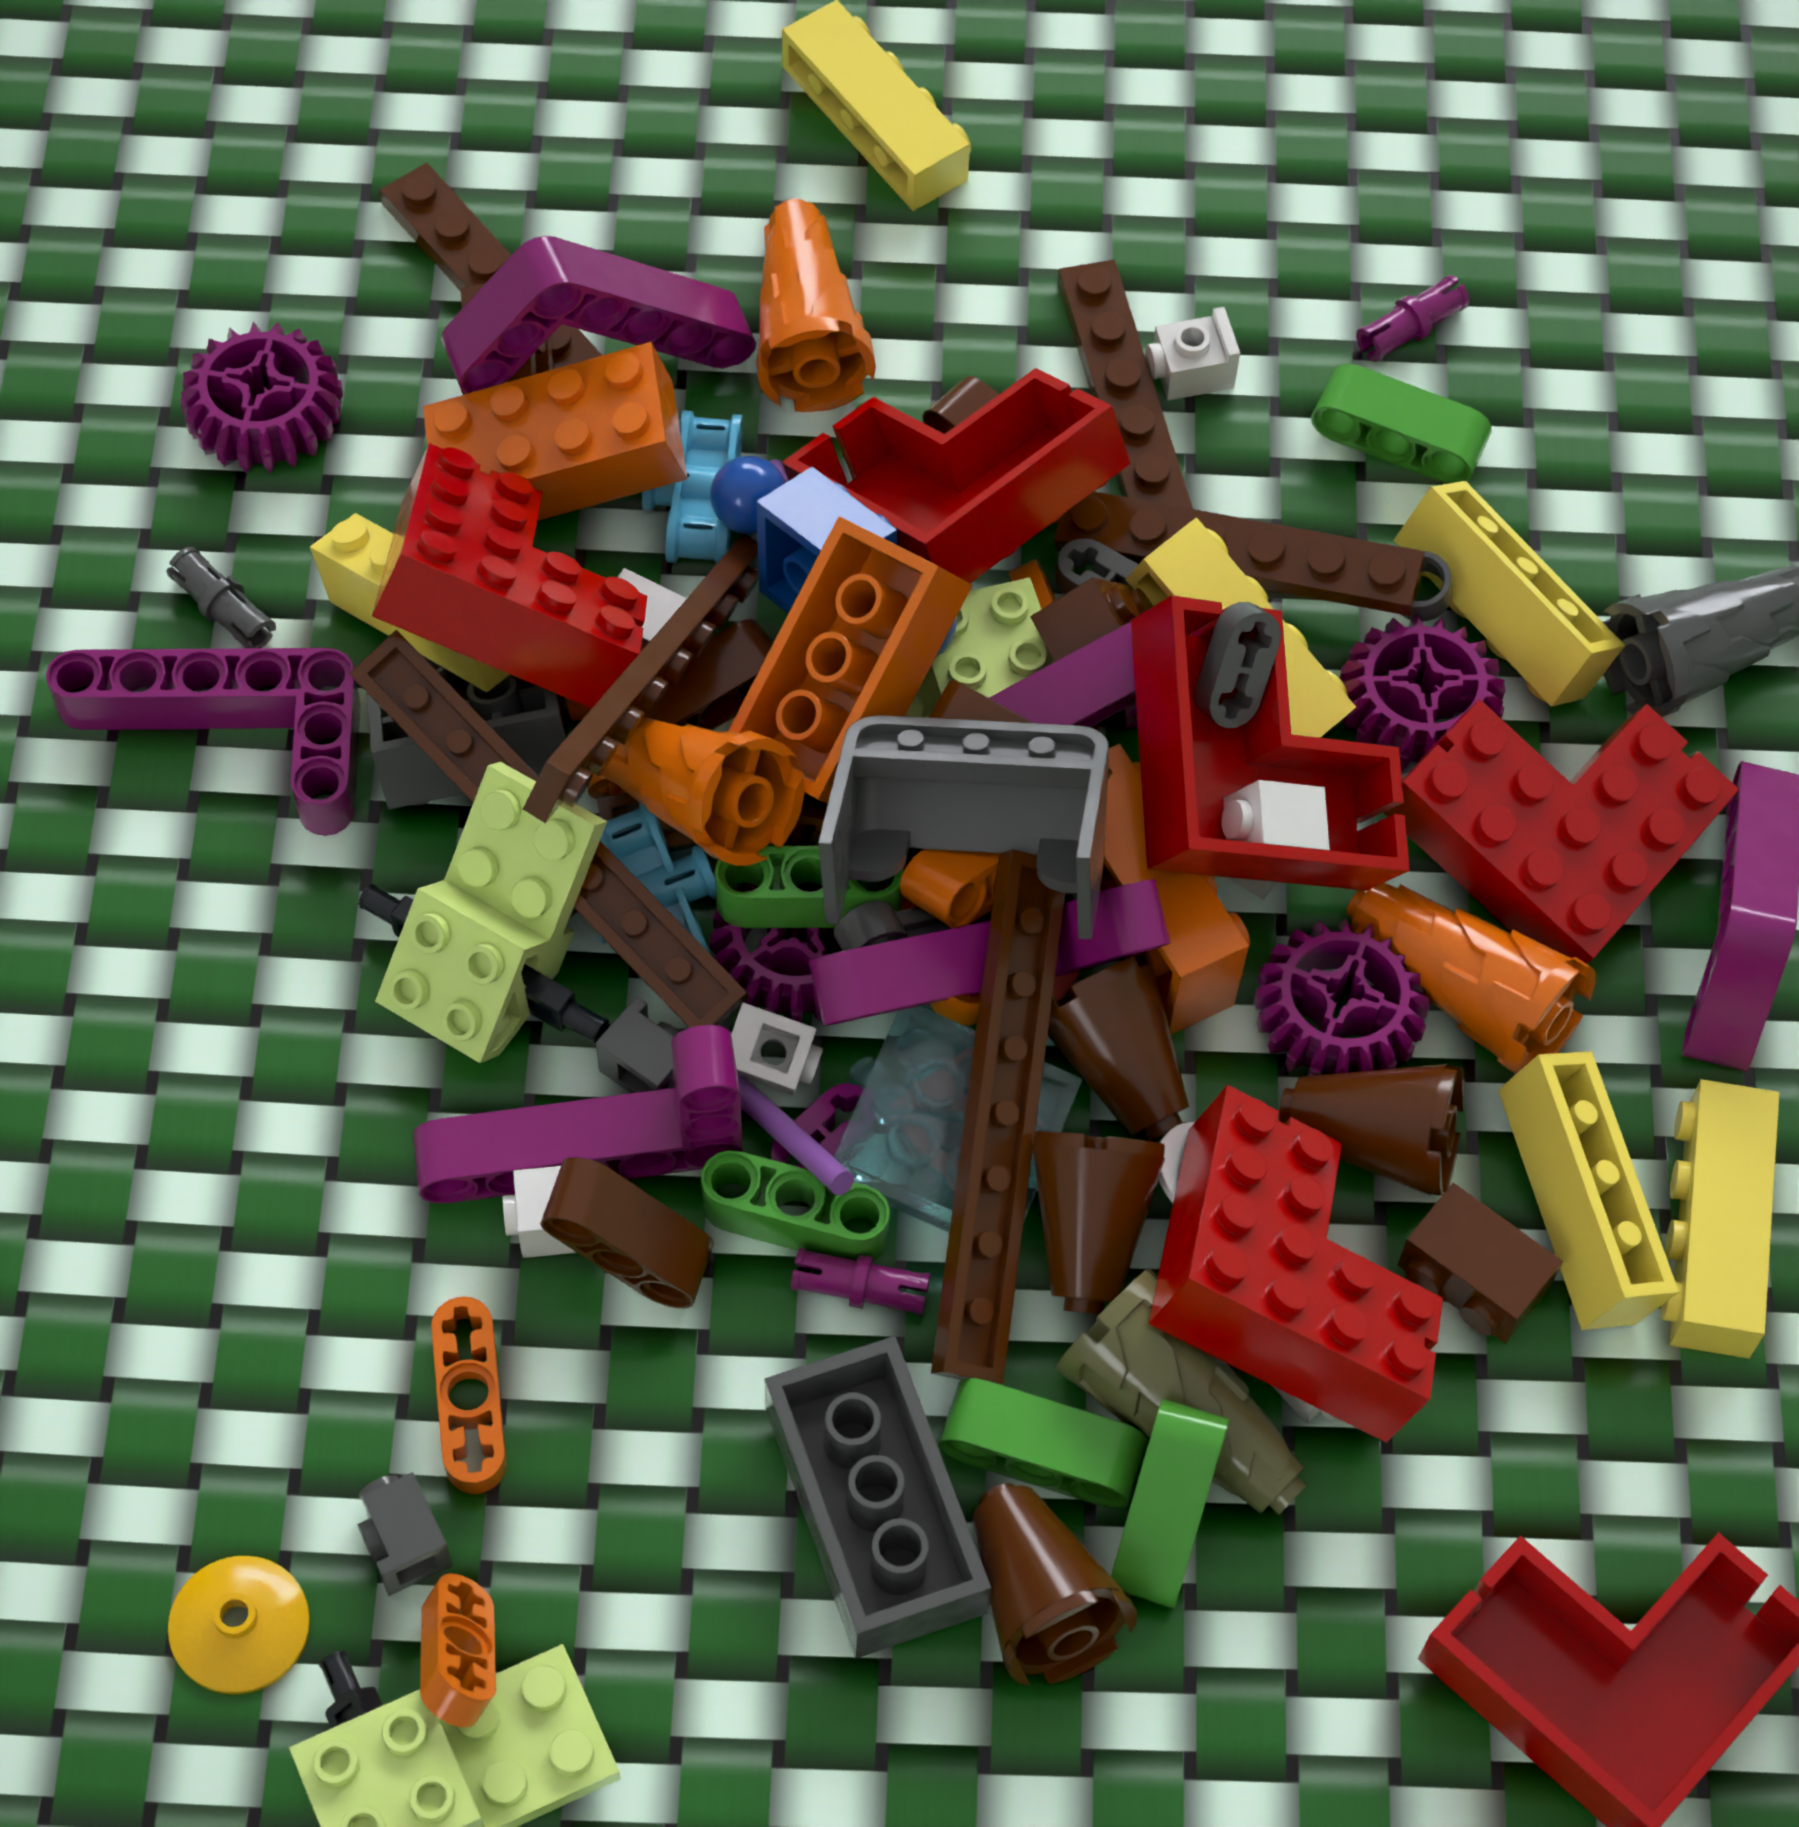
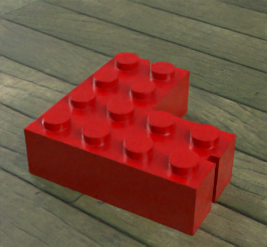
[781,368,1131,584]
[372,443,648,708]
[1131,595,1410,891]
[1383,699,1740,964]
[1148,1085,1443,1443]
[1418,1532,1799,1827]

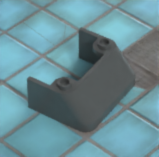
[818,715,1109,939]

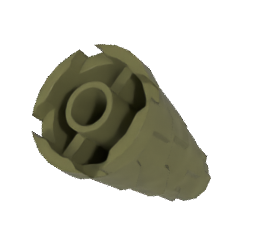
[1055,1268,1307,1515]

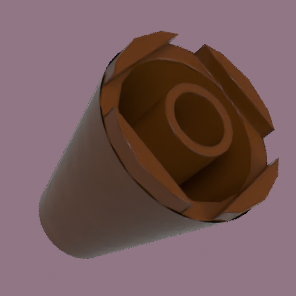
[1047,952,1189,1141]
[1279,1064,1465,1196]
[1033,1131,1166,1314]
[972,1483,1137,1685]

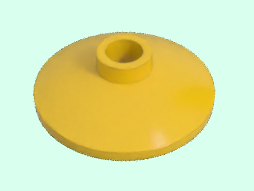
[168,1556,310,1695]

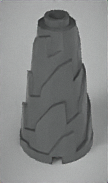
[1602,566,1799,717]

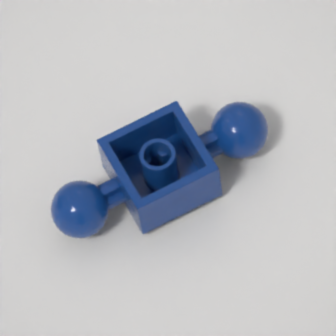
[710,456,957,658]

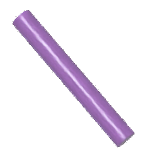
[738,1076,854,1195]

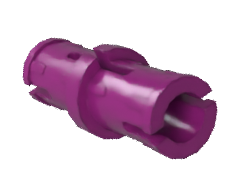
[1356,275,1469,362]
[791,1247,931,1316]

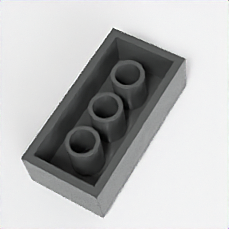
[765,1336,991,1659]

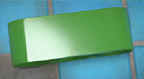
[1311,364,1492,484]
[715,846,904,928]
[701,1150,890,1263]
[938,1378,1148,1509]
[1111,1398,1230,1609]

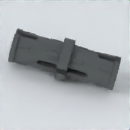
[166,547,276,648]

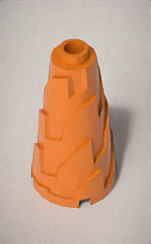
[756,199,876,412]
[600,717,804,866]
[1346,882,1596,1074]

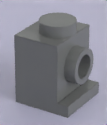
[596,996,679,1093]
[357,1472,452,1596]

